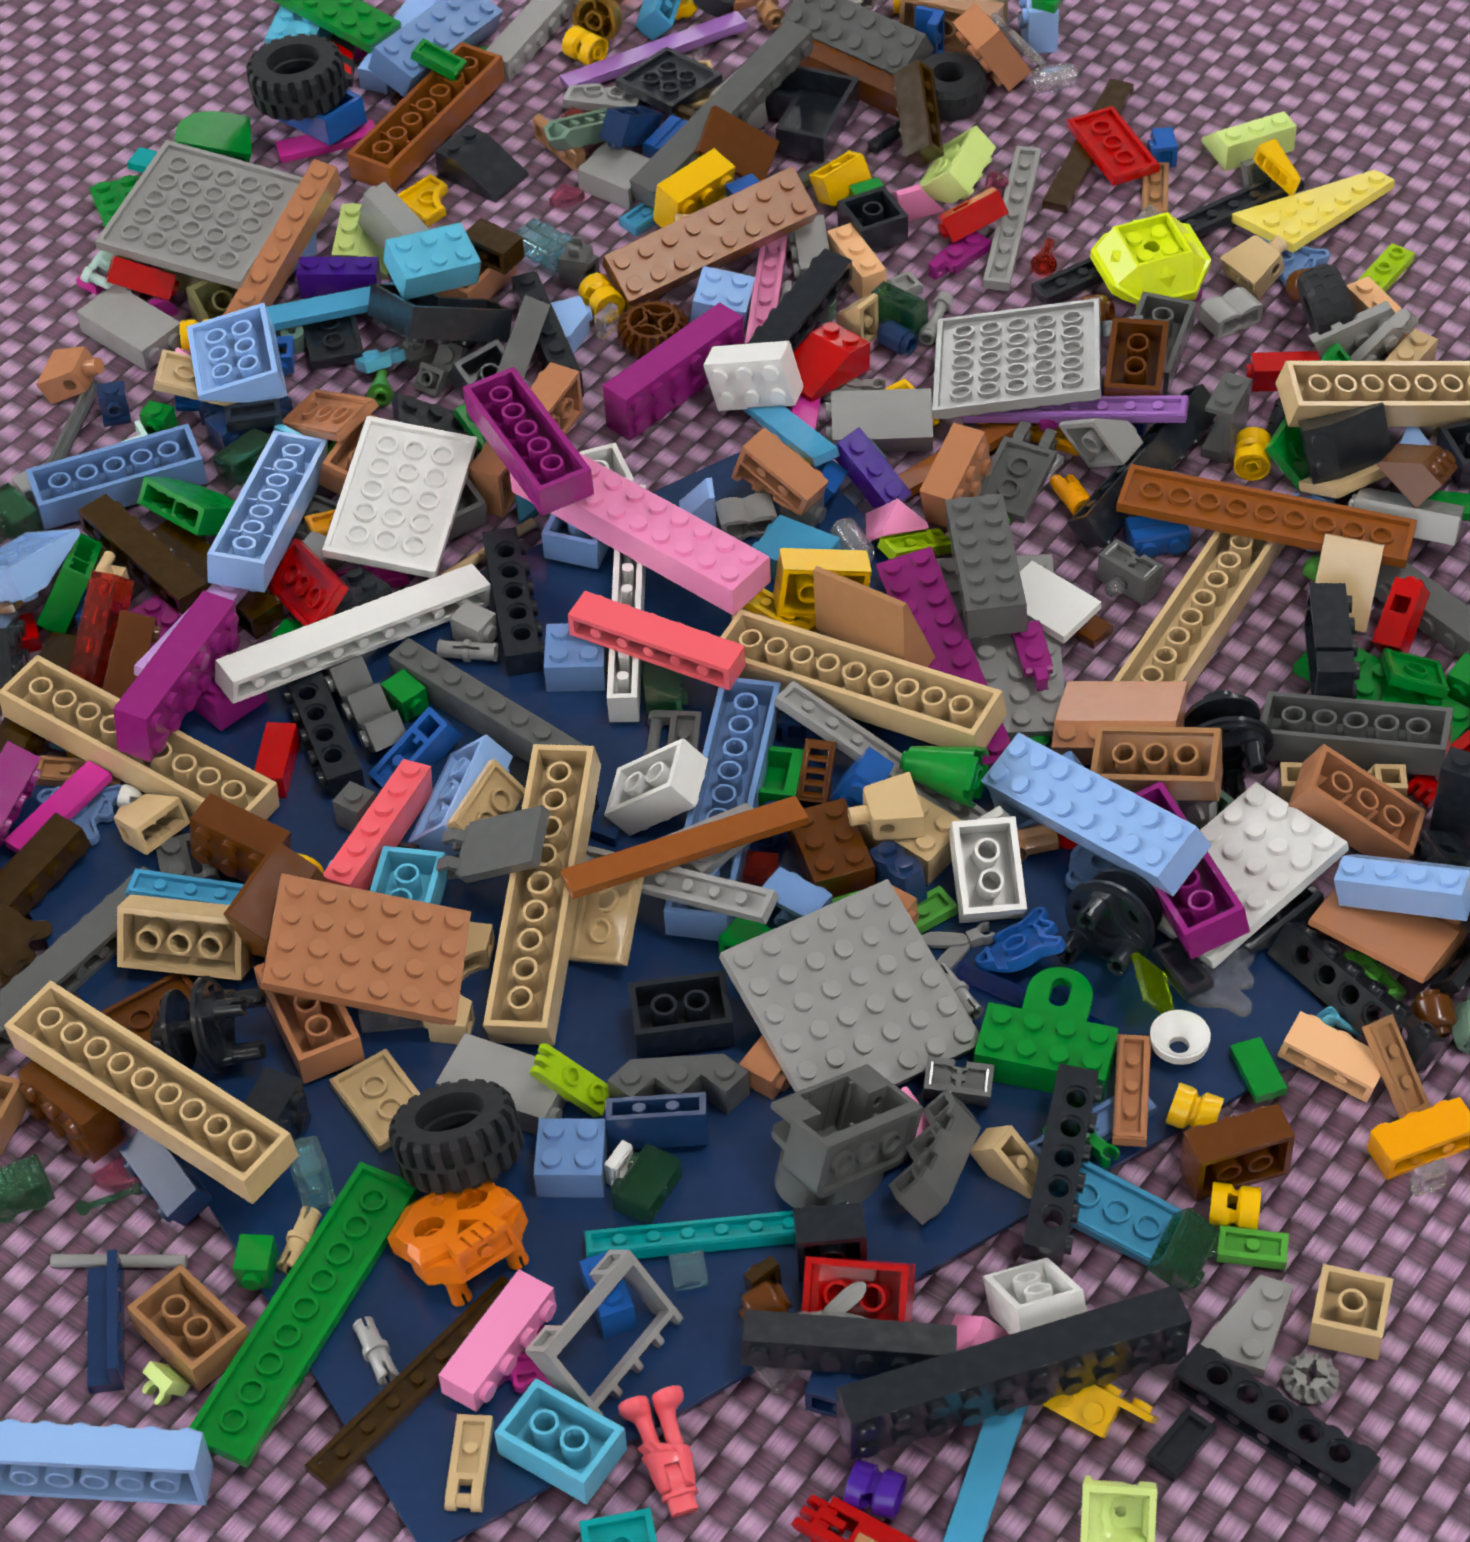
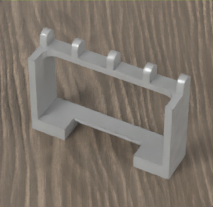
[524,1249,683,1416]

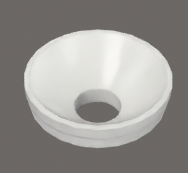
[1150,1010,1211,1065]

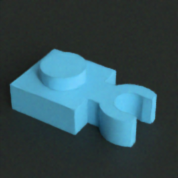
[354,347,407,374]

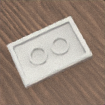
[1020,561,1101,643]

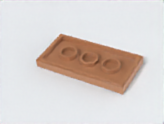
[282,389,379,442]

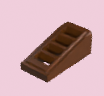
[797,738,837,803]

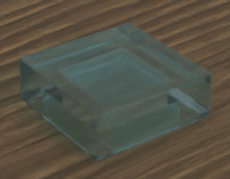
[669,1250,709,1291]

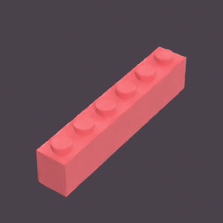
[568,591,746,691]
[323,759,433,890]

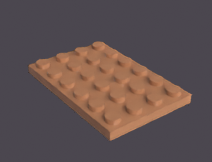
[260,873,471,1025]

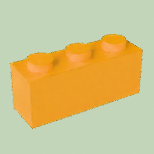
[1367,1097,1470,1180]

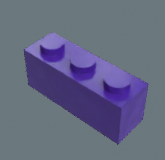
[296,256,382,299]
[835,427,912,509]

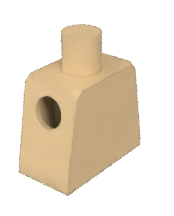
[1220,236,1288,300]
[847,772,925,840]
[114,794,190,855]

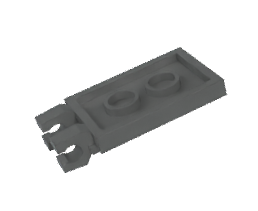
[979,420,1058,523]
[436,805,550,883]

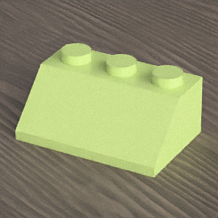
[1201,111,1297,171]
[919,125,996,204]
[332,203,389,280]

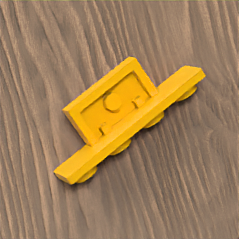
[1042,1383,1159,1438]

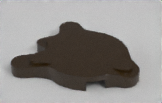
[0,904,52,987]

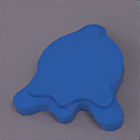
[975,906,1066,973]

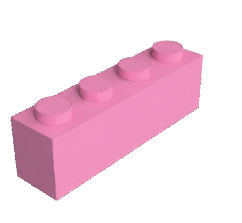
[438,1269,557,1412]

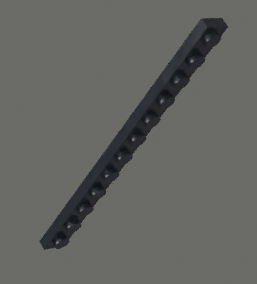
[1031,177,1304,305]

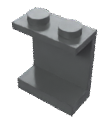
[1200,371,1252,464]

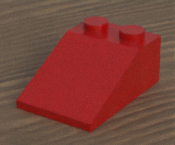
[793,321,870,402]
[802,1256,916,1322]

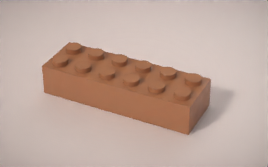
[468,362,583,518]

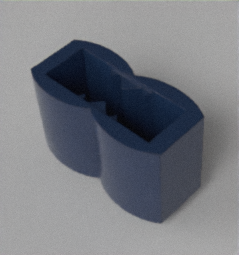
[870,840,927,904]

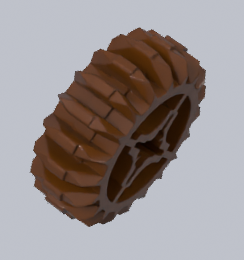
[617,299,689,359]

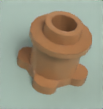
[755,0,785,30]

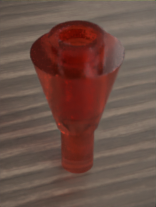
[1031,238,1057,276]

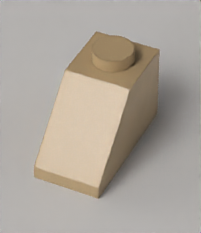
[836,293,878,342]
[970,1125,1039,1199]

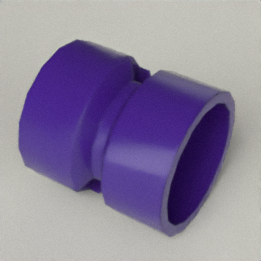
[844,1459,908,1520]

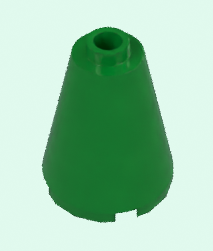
[900,746,989,808]

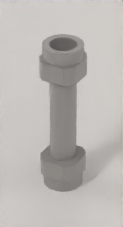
[919,291,953,345]

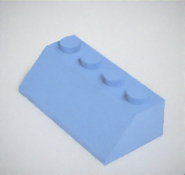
[408,734,513,856]
[1334,854,1470,921]

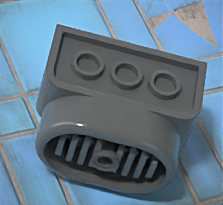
[770,1064,924,1208]

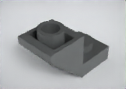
[413,341,468,397]

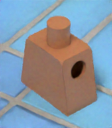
[36,346,104,404]

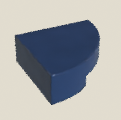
[589,808,619,846]

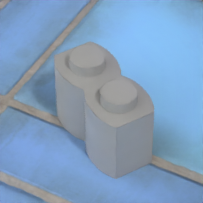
[1198,287,1264,339]
[715,493,778,540]

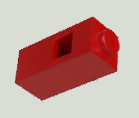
[937,187,1009,243]
[105,254,179,301]
[1245,351,1320,392]
[1372,576,1430,654]
[254,722,301,798]

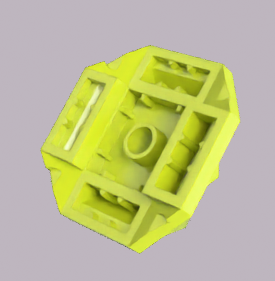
[1090,212,1211,307]

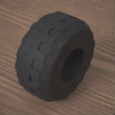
[921,52,987,121]
[1297,263,1356,335]

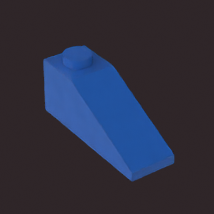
[368,706,463,788]

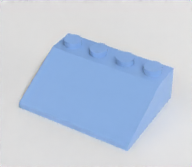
[186,303,288,403]
[0,529,81,603]

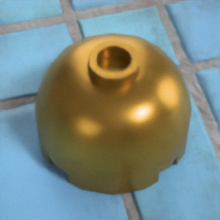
[572,0,623,42]

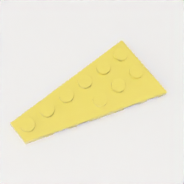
[1232,170,1395,253]

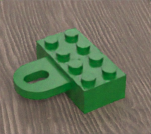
[974,967,1118,1103]

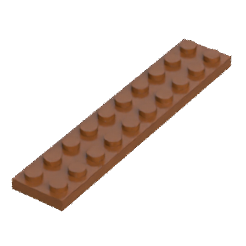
[1116,464,1417,569]

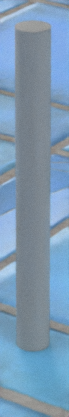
[50,1254,188,1268]

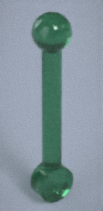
[76,1182,143,1216]

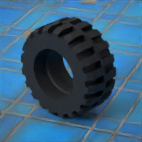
[246,33,348,122]
[388,1079,524,1194]

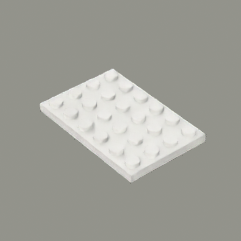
[322,416,477,578]
[1157,782,1349,969]

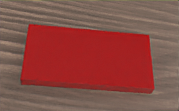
[1067,106,1160,186]
[267,538,349,626]

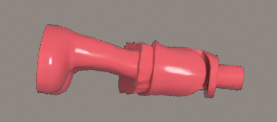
[617,1385,699,1518]

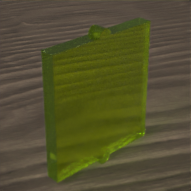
[1131,952,1174,1014]

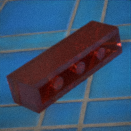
[69,570,134,689]

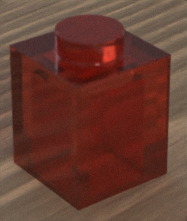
[743,850,779,887]

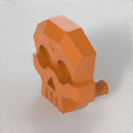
[387,1181,529,1307]

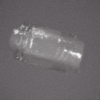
[1029,62,1078,94]
[830,518,875,562]

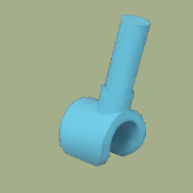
[1316,1006,1361,1036]

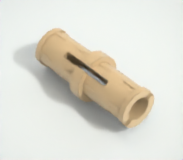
[277,1206,322,1274]

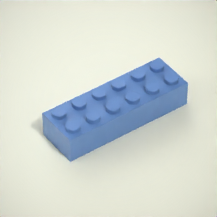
[368,0,503,97]
[26,423,208,530]

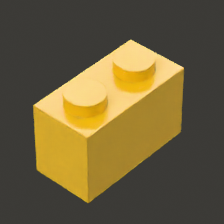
[809,151,872,207]

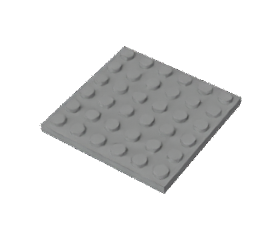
[95,140,303,289]
[932,298,1101,420]
[719,879,979,1093]

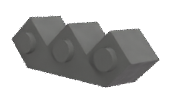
[324,656,406,752]
[607,1054,750,1115]
[889,1088,981,1225]

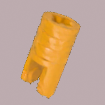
[1050,474,1090,515]

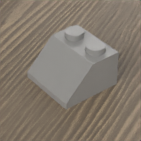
[1058,418,1143,468]

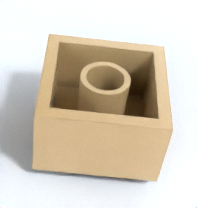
[1308,1264,1393,1360]

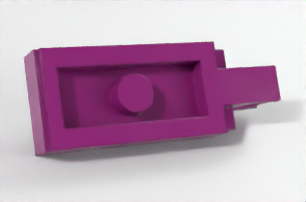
[928,231,992,280]
[1010,620,1053,692]

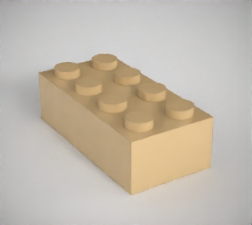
[117,894,252,980]

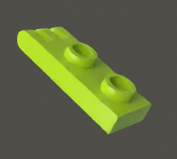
[1357,243,1415,292]
[877,528,952,560]
[529,1043,609,1118]

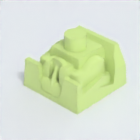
[1080,1476,1157,1542]

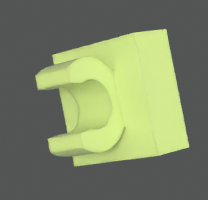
[142,1361,191,1406]

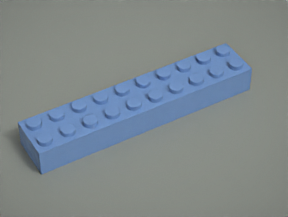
[664,678,781,941]

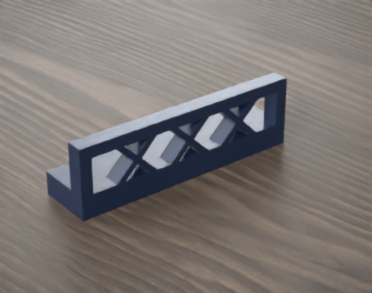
[87,1249,125,1394]

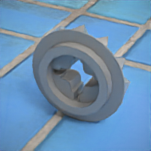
[1282,1350,1339,1404]

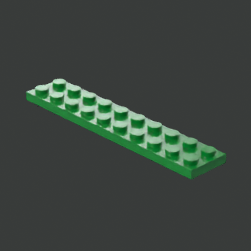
[189,1162,420,1468]

